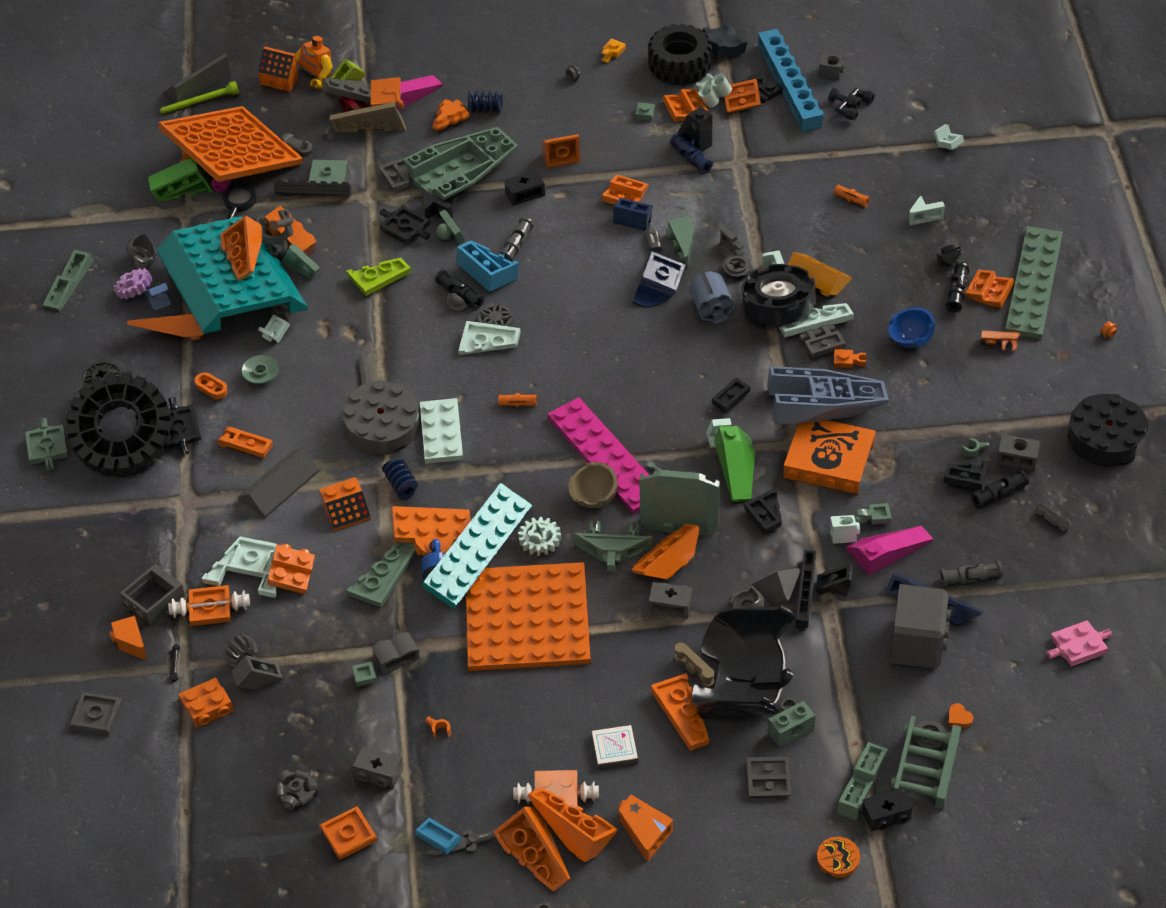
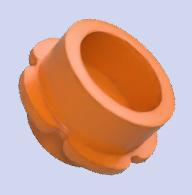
[1100,321,1117,338]

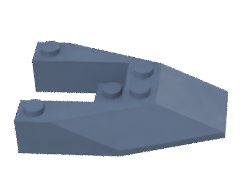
[767,366,889,425]

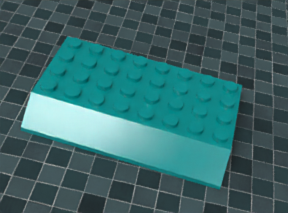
[157,216,308,334]

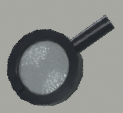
[223,184,256,219]

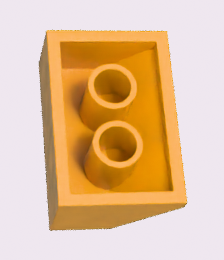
[788,252,852,297]

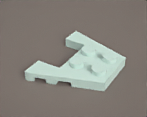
[202,537,277,598]

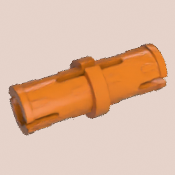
[834,184,870,208]
[498,393,537,408]

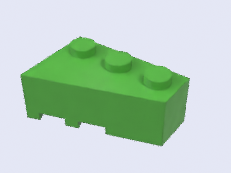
[148,158,213,202]

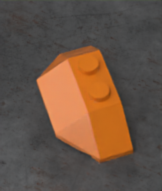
[631,524,699,579]

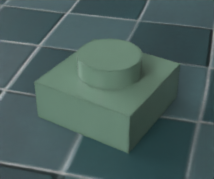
[635,102,655,121]
[352,662,377,687]

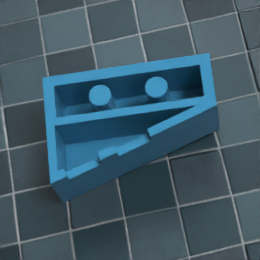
[456,240,519,292]

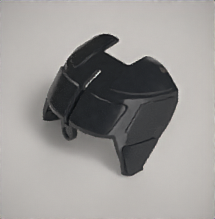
[691,605,796,717]

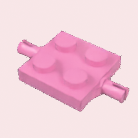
[1046,620,1112,667]

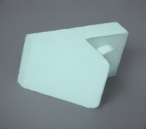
[909,196,945,225]

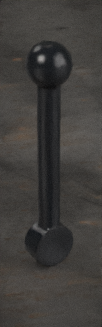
[170,644,180,682]

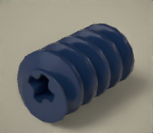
[468,91,503,112]
[382,458,418,500]

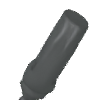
[646,223,662,252]

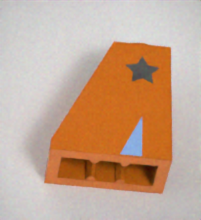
[618,795,673,861]

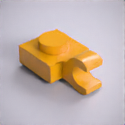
[601,39,626,63]

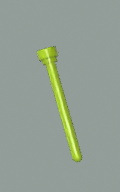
[160,81,239,114]

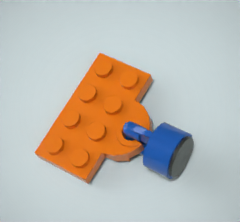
[391,506,471,580]

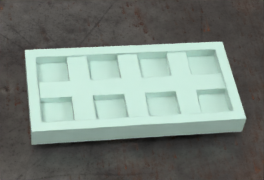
[420,398,463,464]

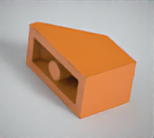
[110,616,147,659]

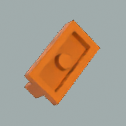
[981,330,1020,352]

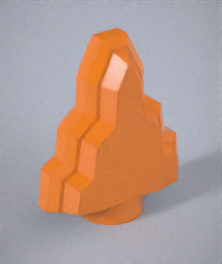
[432,99,470,132]

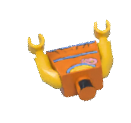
[295,36,333,90]

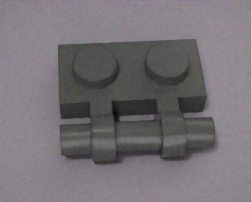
[799,325,846,358]

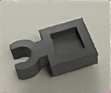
[720,227,745,256]

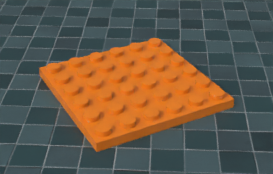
[158,106,303,182]
[466,562,591,671]

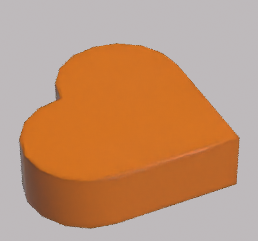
[948,703,973,728]

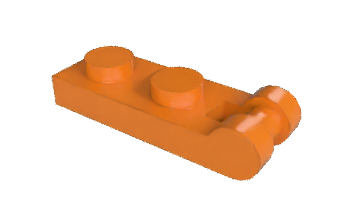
[217,426,273,458]

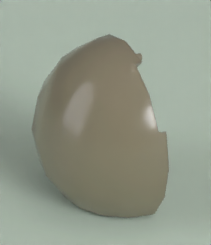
[568,462,618,508]

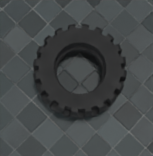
[648,24,712,85]

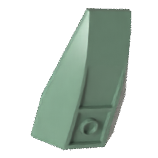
[403,127,518,200]

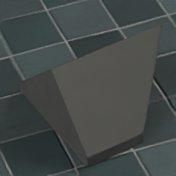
[753,568,800,607]

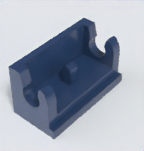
[613,198,653,231]

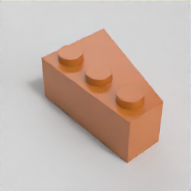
[264,205,316,256]

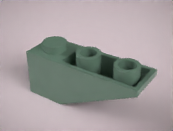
[666,216,694,269]

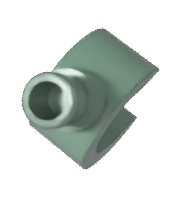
[962,438,989,458]

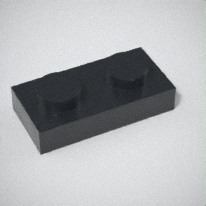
[712,377,751,412]

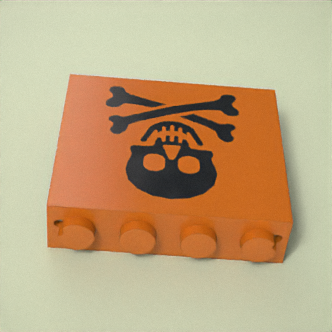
[783,420,876,494]

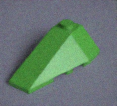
[714,426,755,502]

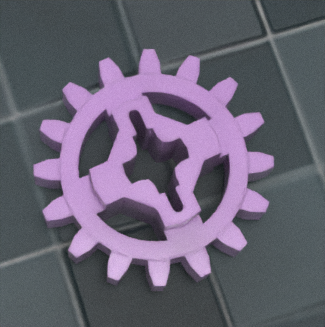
[114,268,153,299]

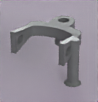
[253,208,293,256]

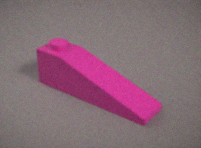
[396,75,443,110]
[846,526,933,575]

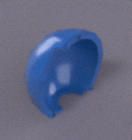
[888,307,935,349]

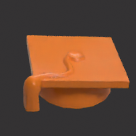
[371,77,404,110]

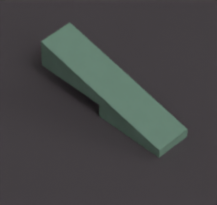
[43,249,94,311]
[837,742,888,821]

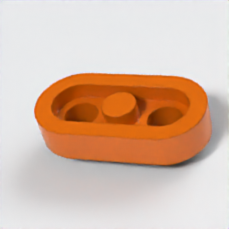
[195,373,228,399]

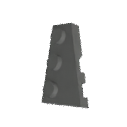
[322,78,371,103]

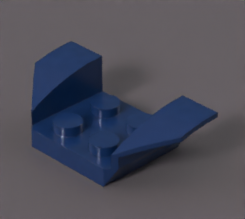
[632,251,685,308]

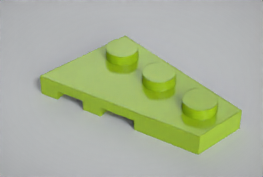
[346,258,411,296]

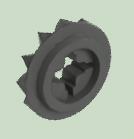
[723,255,751,279]
[913,721,947,750]

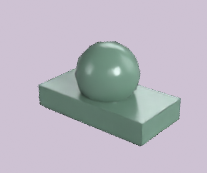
[436,210,465,245]

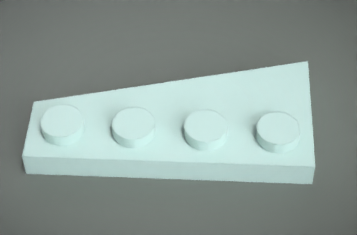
[779,303,854,337]

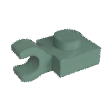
[855,503,892,525]

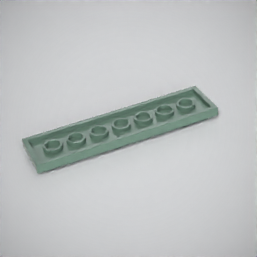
[1005,226,1063,339]

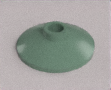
[242,355,279,384]

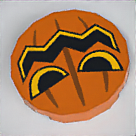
[817,837,860,878]

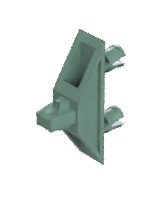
[574,521,653,572]

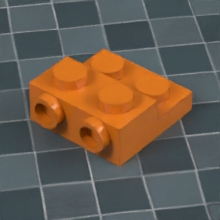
[267,544,315,594]
[179,677,233,728]

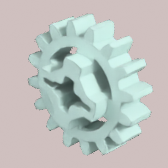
[518,517,561,556]

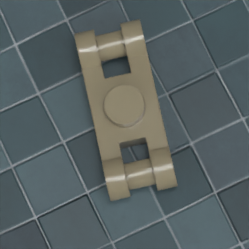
[675,642,714,689]

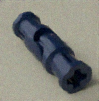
[670,132,713,174]

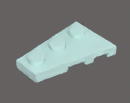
[458,321,521,355]

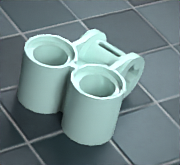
[695,73,732,108]

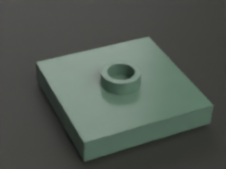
[308,160,348,184]

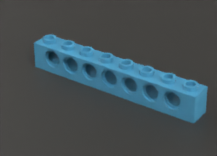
[758,29,824,132]

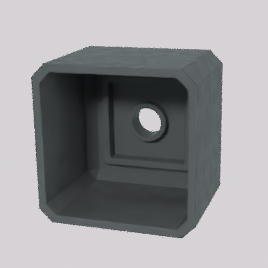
[891,584,951,669]

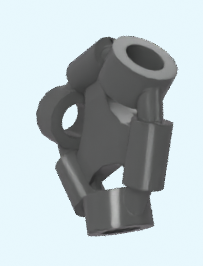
[275,770,318,810]

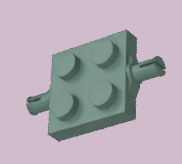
[25,418,68,471]

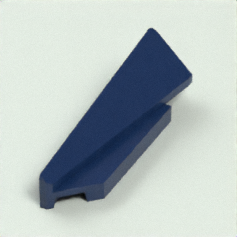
[885,573,984,624]

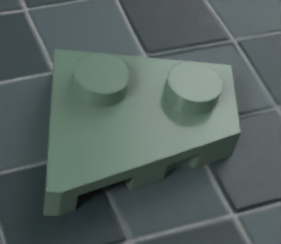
[281,243,320,279]

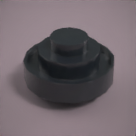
[936,244,963,266]

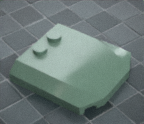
[639,470,720,536]

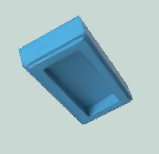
[415,818,461,854]

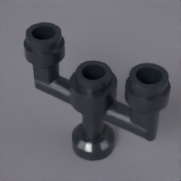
[828,87,875,121]

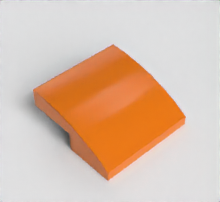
[725,79,761,113]
[662,89,708,122]
[601,175,649,205]
[965,269,1015,308]

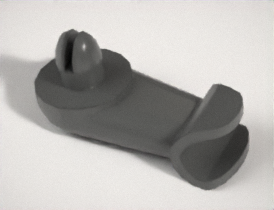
[282,133,312,155]

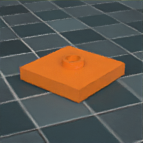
[319,806,378,860]

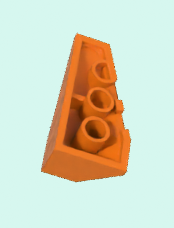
[220,215,262,281]
[127,314,205,340]
[527,788,618,862]
[493,806,570,892]

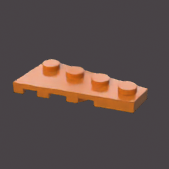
[650,673,709,751]

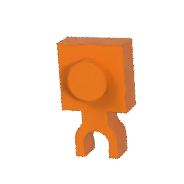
[834,349,866,369]

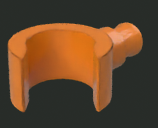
[425,717,451,738]

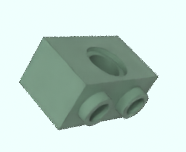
[768,701,815,748]

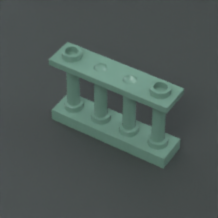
[890,716,961,809]

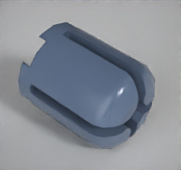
[690,271,735,324]

